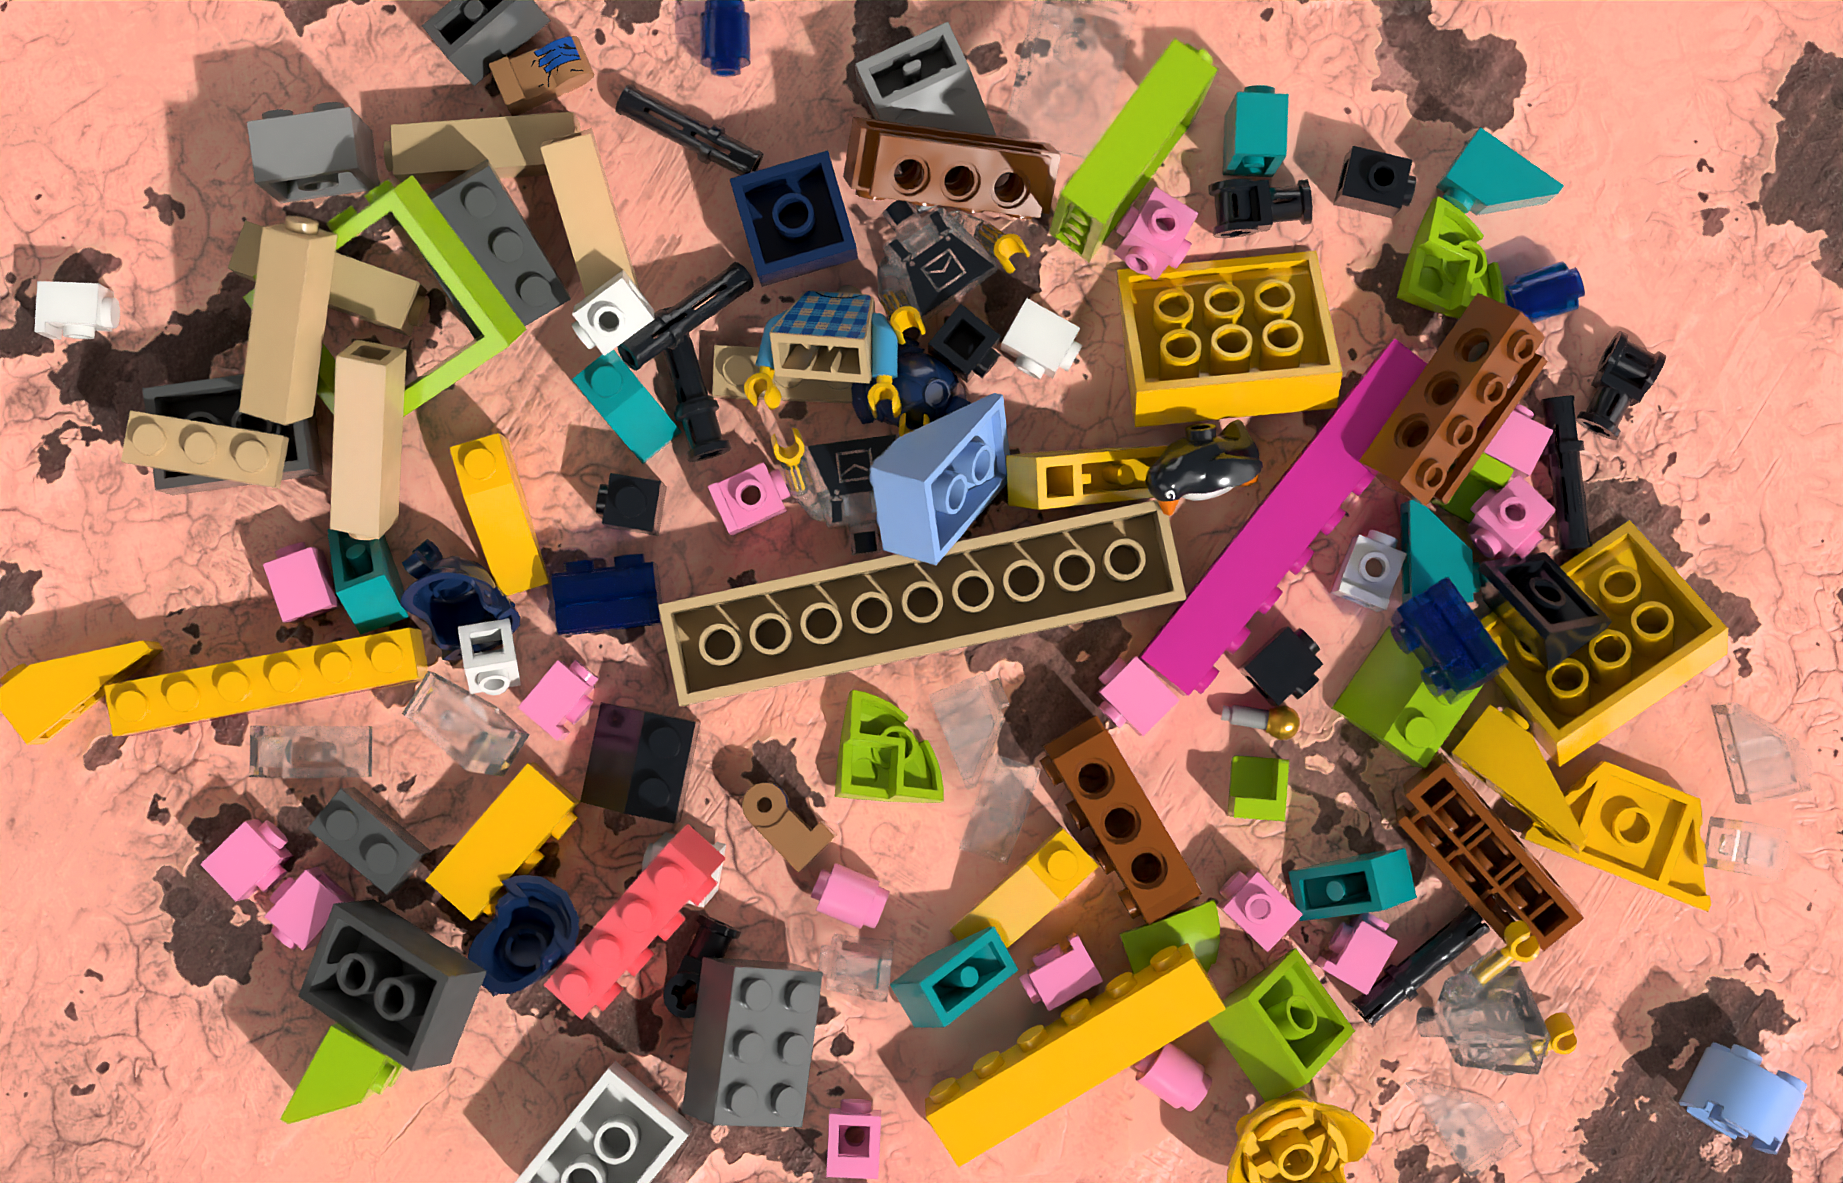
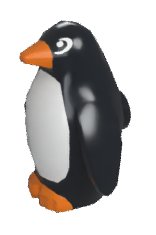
[1145,419,1263,515]

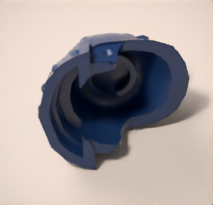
[851,336,971,430]
[400,539,520,660]
[468,875,580,997]

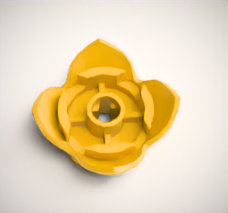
[1227,1090,1374,1183]

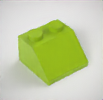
[1331,626,1484,768]
[1207,948,1355,1102]
[279,1023,404,1125]

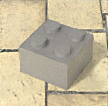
[247,102,379,203]

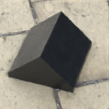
[1478,552,1612,671]

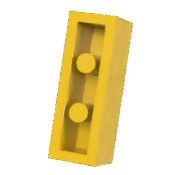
[425,762,580,921]

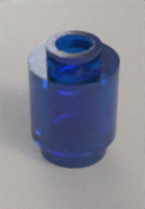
[700,0,751,77]
[1504,261,1585,323]

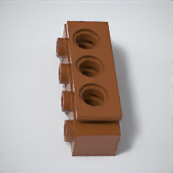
[843,117,1061,219]
[1359,293,1548,507]
[1039,715,1202,925]
[1395,752,1584,951]

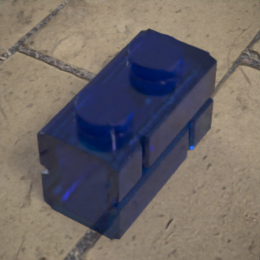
[551,554,662,636]
[1390,577,1509,705]

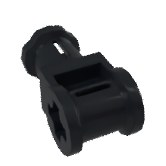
[1208,179,1313,238]
[1576,331,1666,440]
[663,913,741,1019]

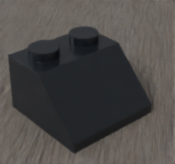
[580,702,701,824]

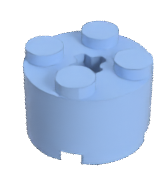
[1679,1042,1807,1154]

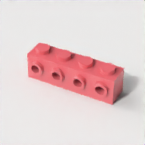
[544,824,726,1020]

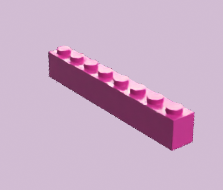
[1138,339,1427,696]

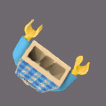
[744,285,902,418]

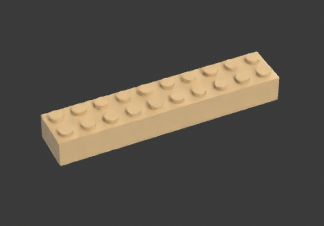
[658,500,1186,706]

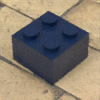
[729,150,858,287]

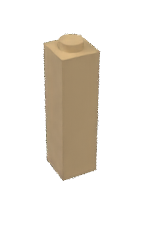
[384,112,580,184]
[540,128,641,297]
[239,216,338,425]
[228,220,430,337]
[330,340,406,540]

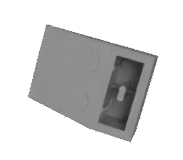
[855,22,1010,214]

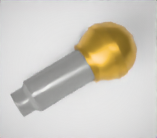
[1221,705,1300,740]

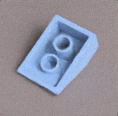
[870,393,1010,565]

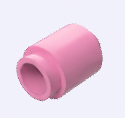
[810,863,890,929]
[1133,1042,1212,1112]

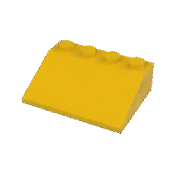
[1117,251,1343,427]
[1463,520,1728,767]

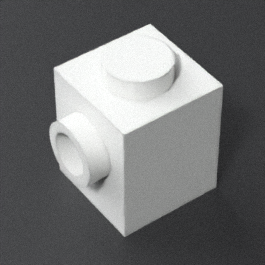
[571,270,655,356]
[1000,298,1083,380]

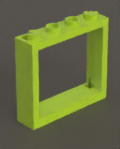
[1049,38,1218,263]
[243,175,527,417]

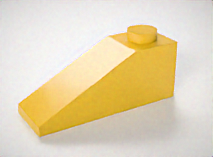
[449,433,550,596]
[1006,445,1168,510]
[0,640,164,745]
[1452,704,1586,854]
[949,826,1099,948]

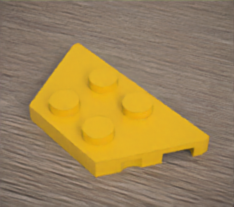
[1520,761,1711,912]

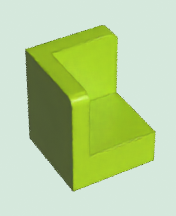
[1430,452,1514,524]
[1227,755,1289,822]

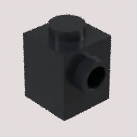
[1334,146,1417,218]
[928,303,1001,383]
[596,473,667,536]
[1238,626,1323,706]

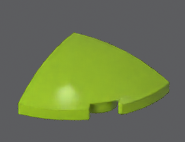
[1397,196,1505,318]
[834,690,944,803]
[1119,899,1220,975]

